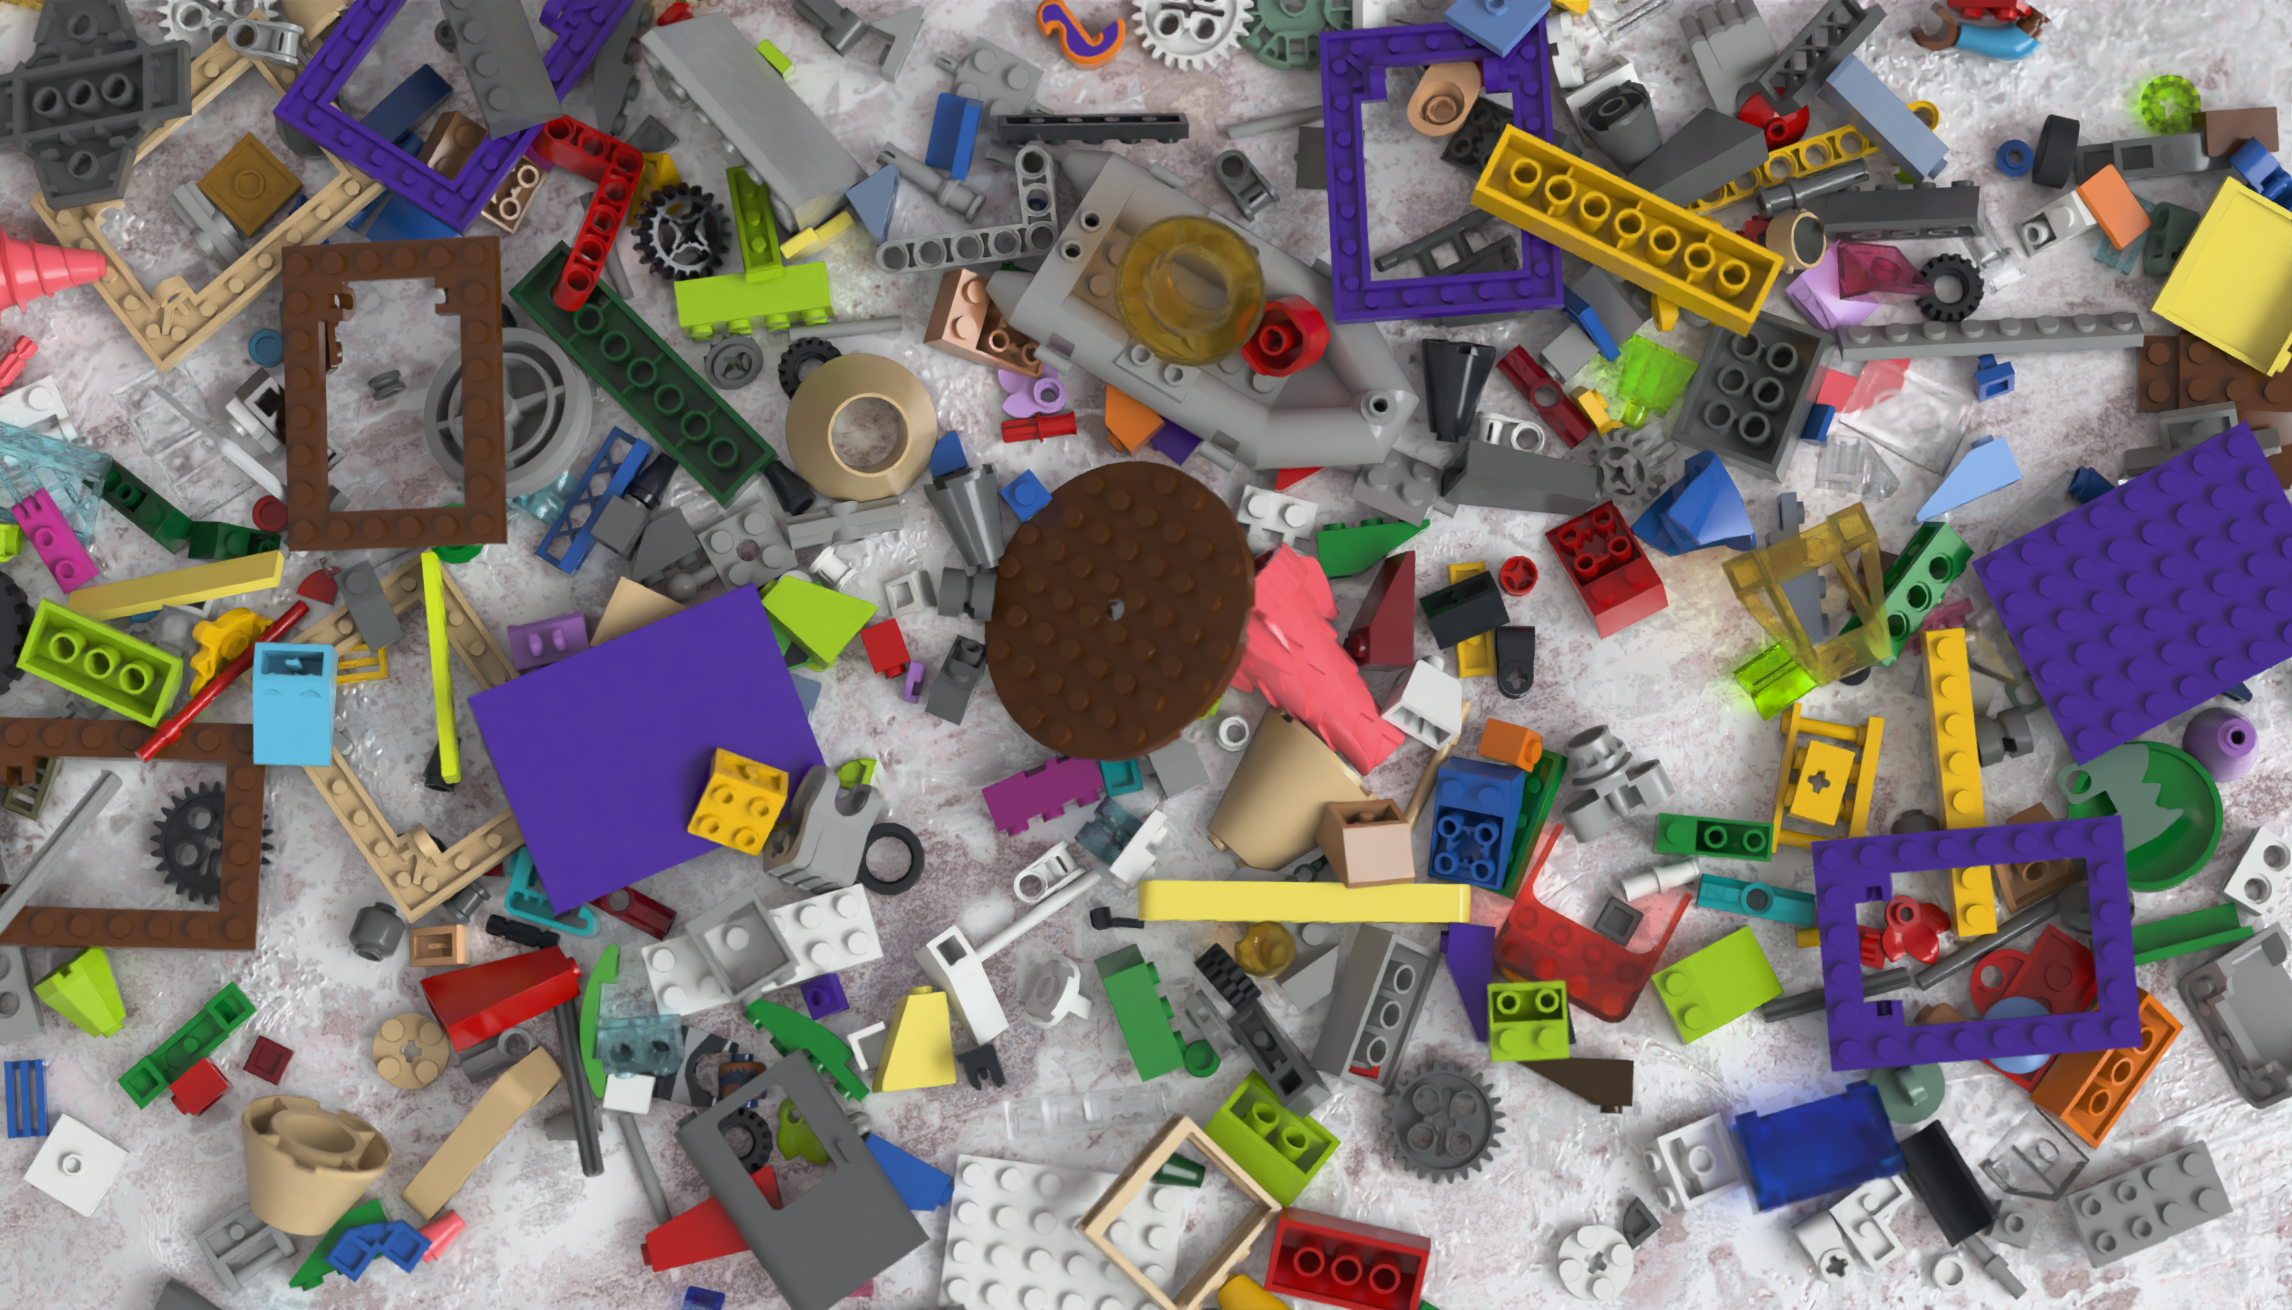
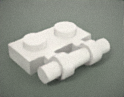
[1236,485,1319,557]

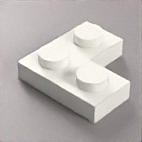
[1828,1165,1913,1272]

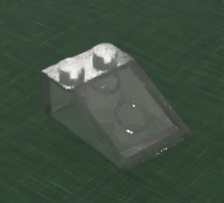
[1838,360,1977,478]

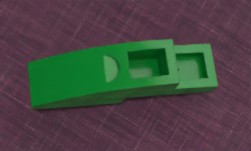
[741,999,871,1103]

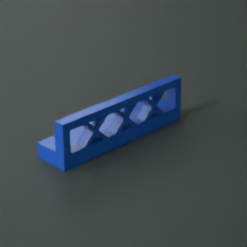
[534,426,654,578]

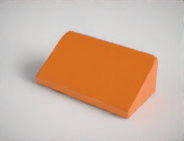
[2076,164,2152,251]

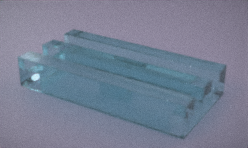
[2093,194,2156,276]

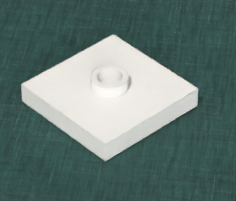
[23,1113,130,1218]

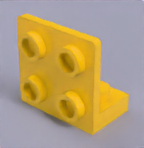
[688,747,789,856]

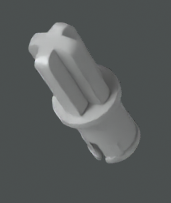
[985,139,1061,180]

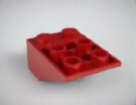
[1545,499,1669,640]

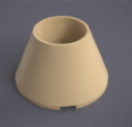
[785,353,937,503]
[241,1095,392,1236]

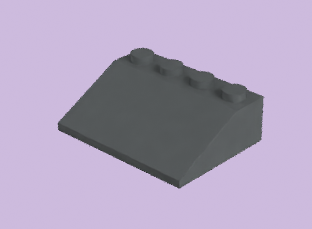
[1670,310,1837,484]

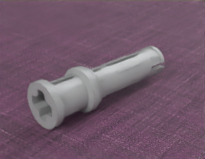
[876,141,987,224]

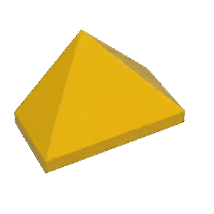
[626,152,685,228]

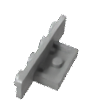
[2126,401,2281,476]

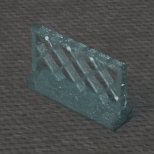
[0,421,113,546]

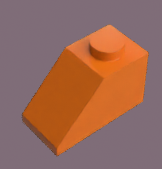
[1105,384,1165,457]

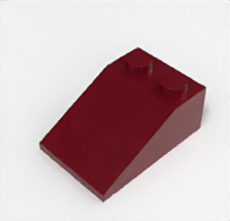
[1343,551,1415,672]

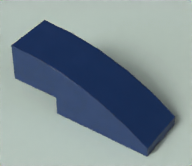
[359,63,455,146]

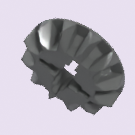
[703,332,763,390]

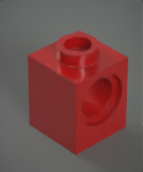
[859,618,911,680]
[169,1057,234,1117]

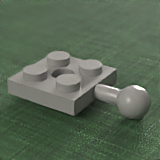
[666,499,800,603]

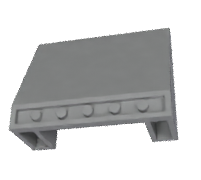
[640,11,870,238]

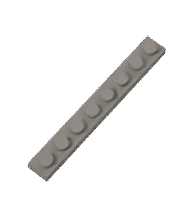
[1836,312,2144,362]

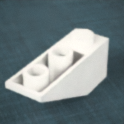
[913,924,1009,1048]

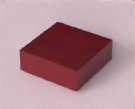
[243,1035,295,1086]

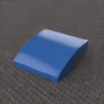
[364,193,461,242]

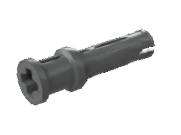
[1753,158,1869,220]

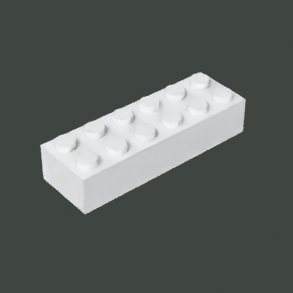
[641,883,885,1023]

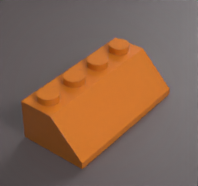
[2029,986,2184,1150]

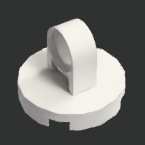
[1020,953,1095,1029]

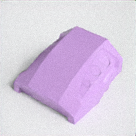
[1783,239,1889,343]

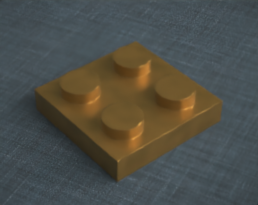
[196,131,304,239]

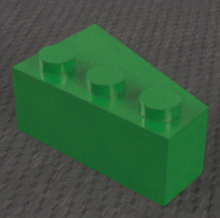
[1094,943,1188,1082]

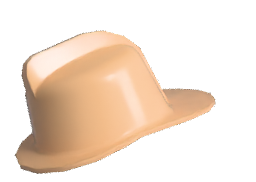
[1407,61,1481,139]

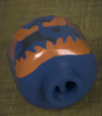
[718,1054,768,1108]

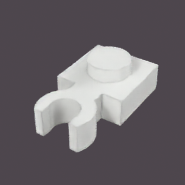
[225,397,284,457]

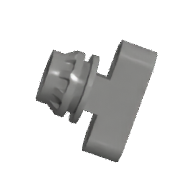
[1562,725,1675,843]

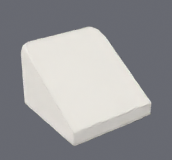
[883,570,937,618]

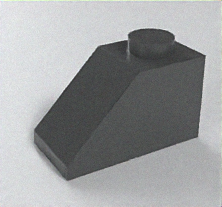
[333,560,406,653]

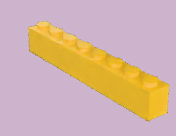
[1919,627,1997,937]

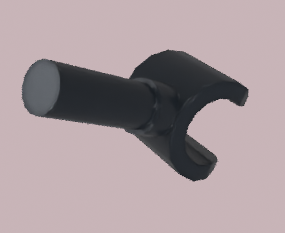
[1089,906,1144,930]

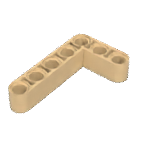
[400,1046,566,1223]

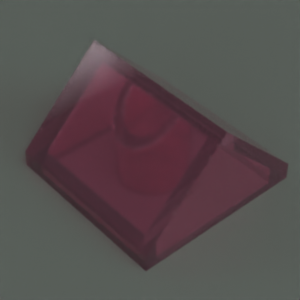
[1837,241,1936,305]

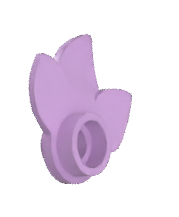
[997,363,1067,419]

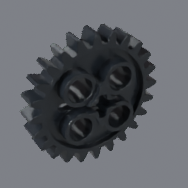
[150,781,276,905]

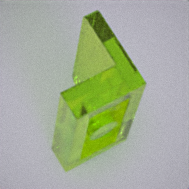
[1732,631,1826,721]

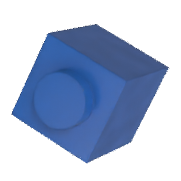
[999,469,1053,524]

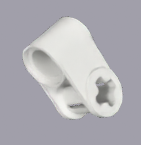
[1475,411,1544,455]
[1013,840,1086,905]
[1791,1209,1854,1285]

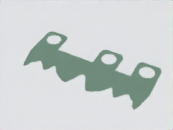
[2005,671,2184,853]

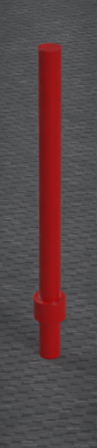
[135,600,309,763]

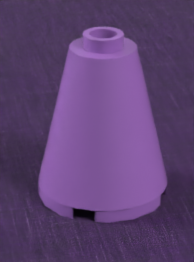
[2182,707,2259,783]

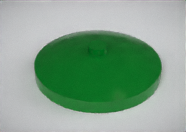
[2068,741,2223,893]

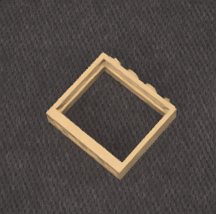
[1074,1112,1283,1310]

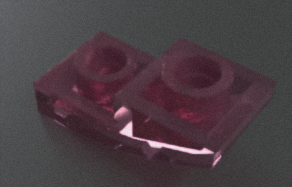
[1901,597,1974,657]

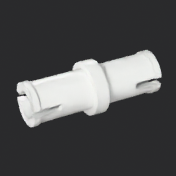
[1620,857,1700,903]

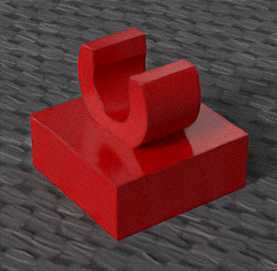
[1857,924,1886,970]

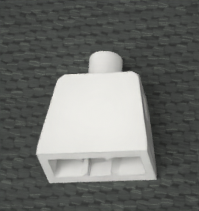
[1380,655,1462,751]

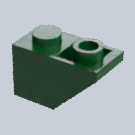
[188,521,282,563]

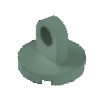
[1868,1063,1945,1124]

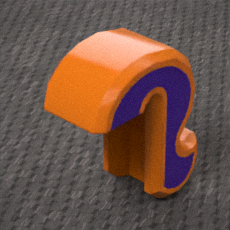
[1036,0,1126,71]

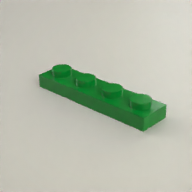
[1477,748,1568,901]

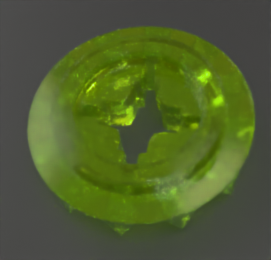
[2140,75,2201,135]

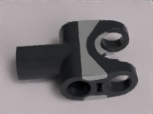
[618,1022,739,1108]

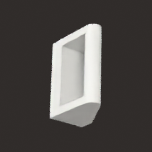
[1554,53,1641,148]

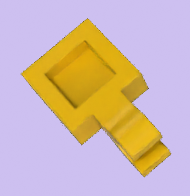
[1568,385,1626,439]

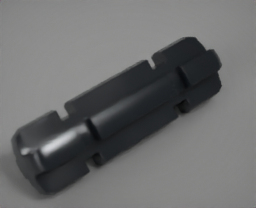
[485,914,560,950]

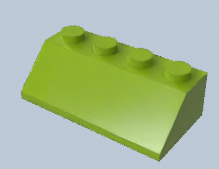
[16,597,184,728]

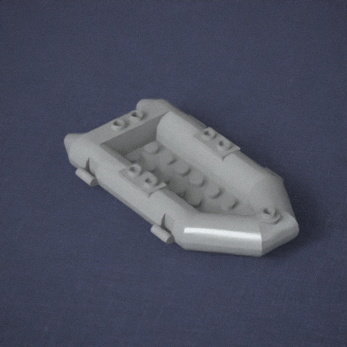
[986,149,1420,473]

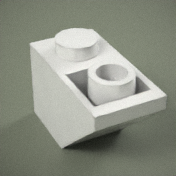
[2014,190,2099,257]

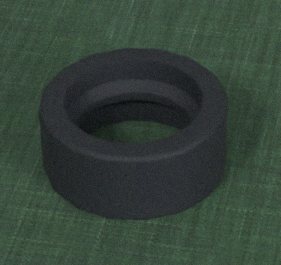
[2032,114,2080,189]
[857,823,925,895]

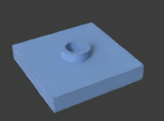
[1444,0,1551,58]

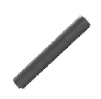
[1761,967,1910,1023]

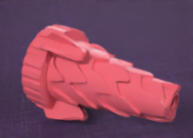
[1229,541,1406,776]

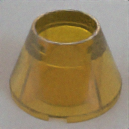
[1114,214,1266,366]

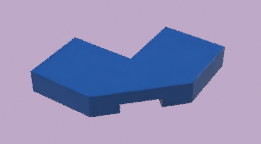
[324,1219,433,1282]

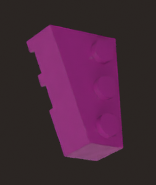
[981,755,1105,837]

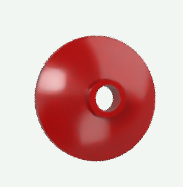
[1736,87,1810,153]

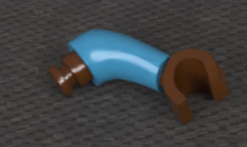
[1908,1,2052,61]

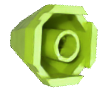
[33,948,127,1039]

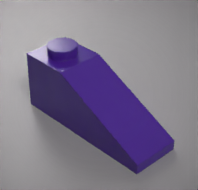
[1439,923,1496,1043]

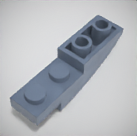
[1765,492,1829,646]

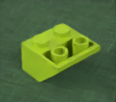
[1487,981,1569,1063]

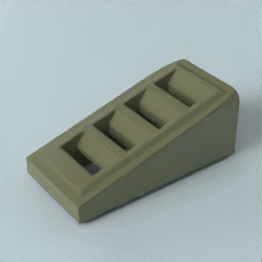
[1,759,64,821]

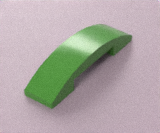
[580,944,621,1098]

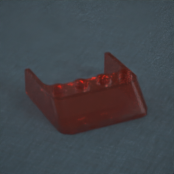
[1492,823,1693,1024]

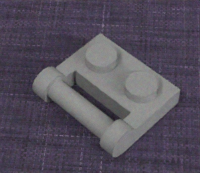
[195,1202,298,1295]

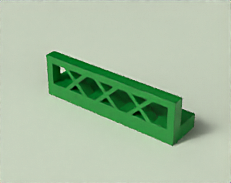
[2088,902,2255,967]

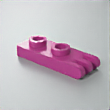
[11,488,100,594]

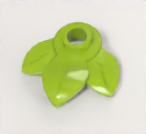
[776,1097,829,1165]

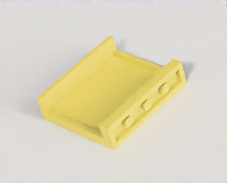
[2149,176,2292,377]

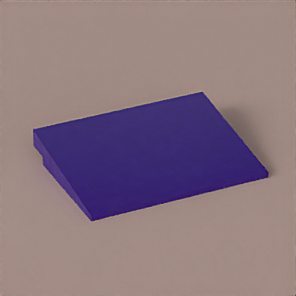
[467,582,839,916]

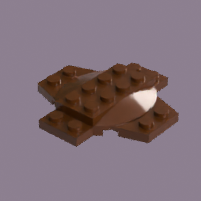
[2136,329,2292,491]

